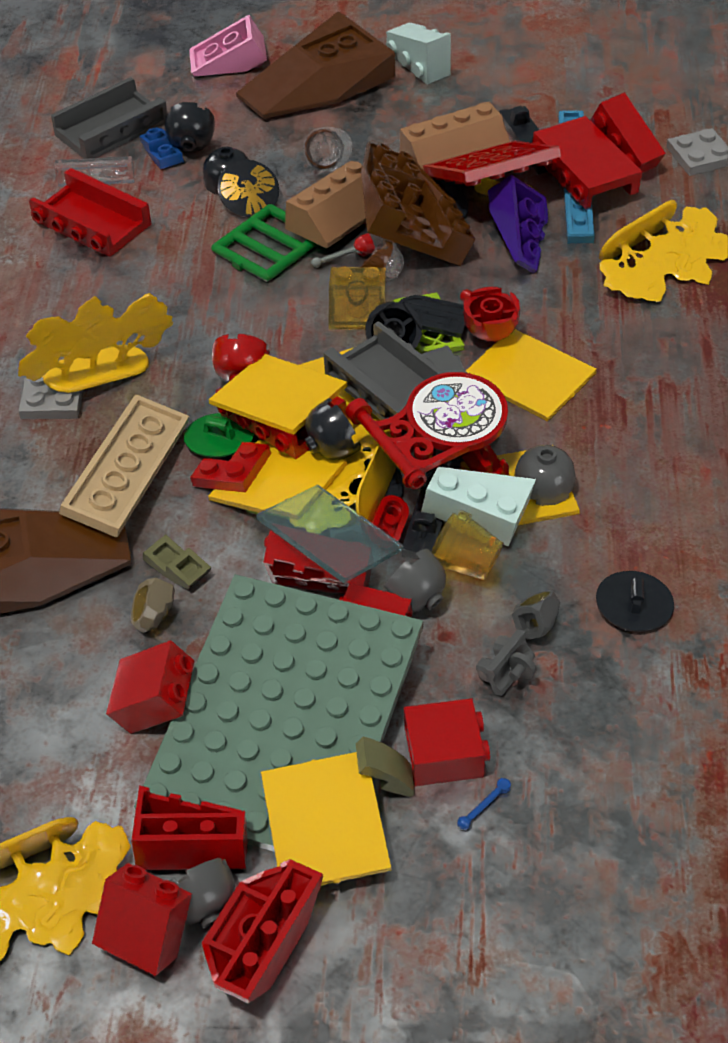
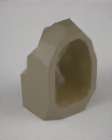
[131,578,175,633]

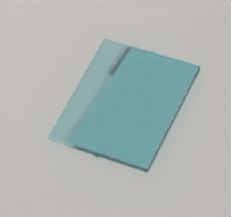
[256,485,404,583]

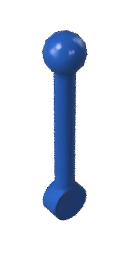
[457,778,511,830]

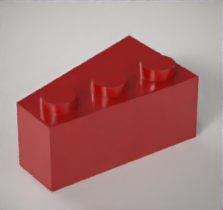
[590,92,666,173]
[263,526,373,595]
[131,785,248,870]

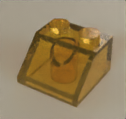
[329,267,387,329]

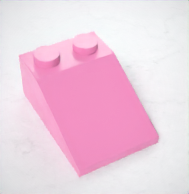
[189,15,267,77]

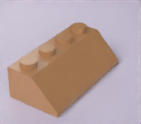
[400,102,510,178]
[285,161,366,248]

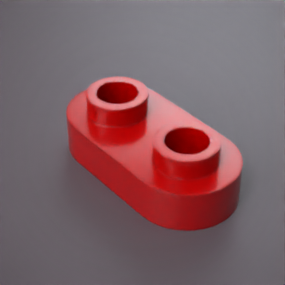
[367,495,409,551]

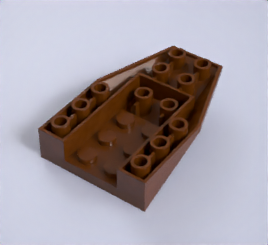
[236,11,396,119]
[361,141,475,266]
[0,508,132,614]

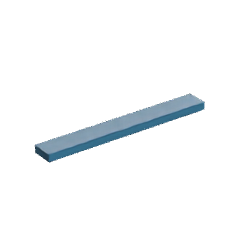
[558,111,595,243]

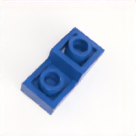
[139,128,184,169]

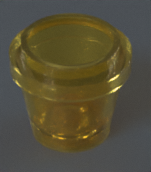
[432,510,504,581]

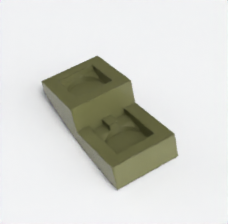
[143,534,211,589]
[356,736,415,797]

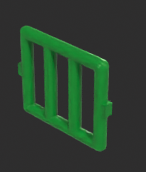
[211,204,318,281]

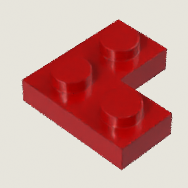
[190,442,271,493]

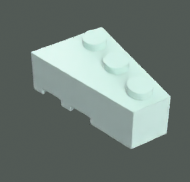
[385,22,451,85]
[421,467,536,547]

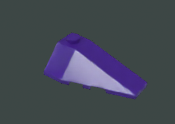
[488,175,548,273]

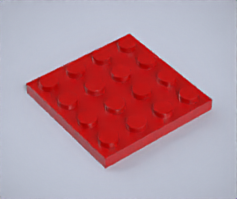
[423,141,561,186]

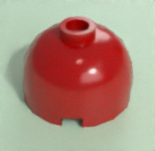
[463,287,520,341]
[212,334,270,382]

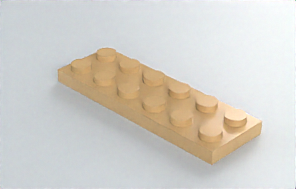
[59,394,189,537]

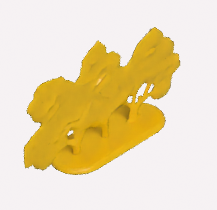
[599,200,728,302]
[18,293,173,393]
[288,419,397,537]
[0,817,131,961]

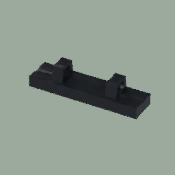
[499,106,548,175]
[402,456,461,559]

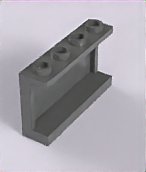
[51,77,167,162]
[323,321,445,435]

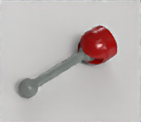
[312,233,375,268]

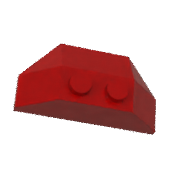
[201,859,323,1003]

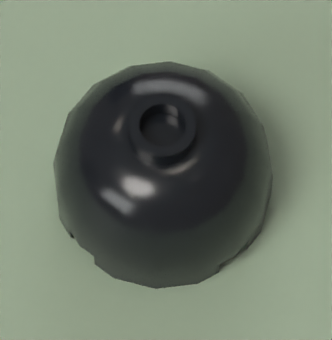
[165,102,215,152]
[203,147,249,195]
[365,301,422,349]
[304,398,361,460]

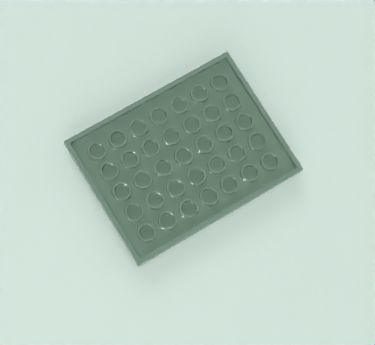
[134,574,424,852]

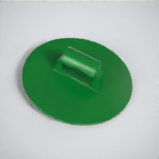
[184,413,255,457]

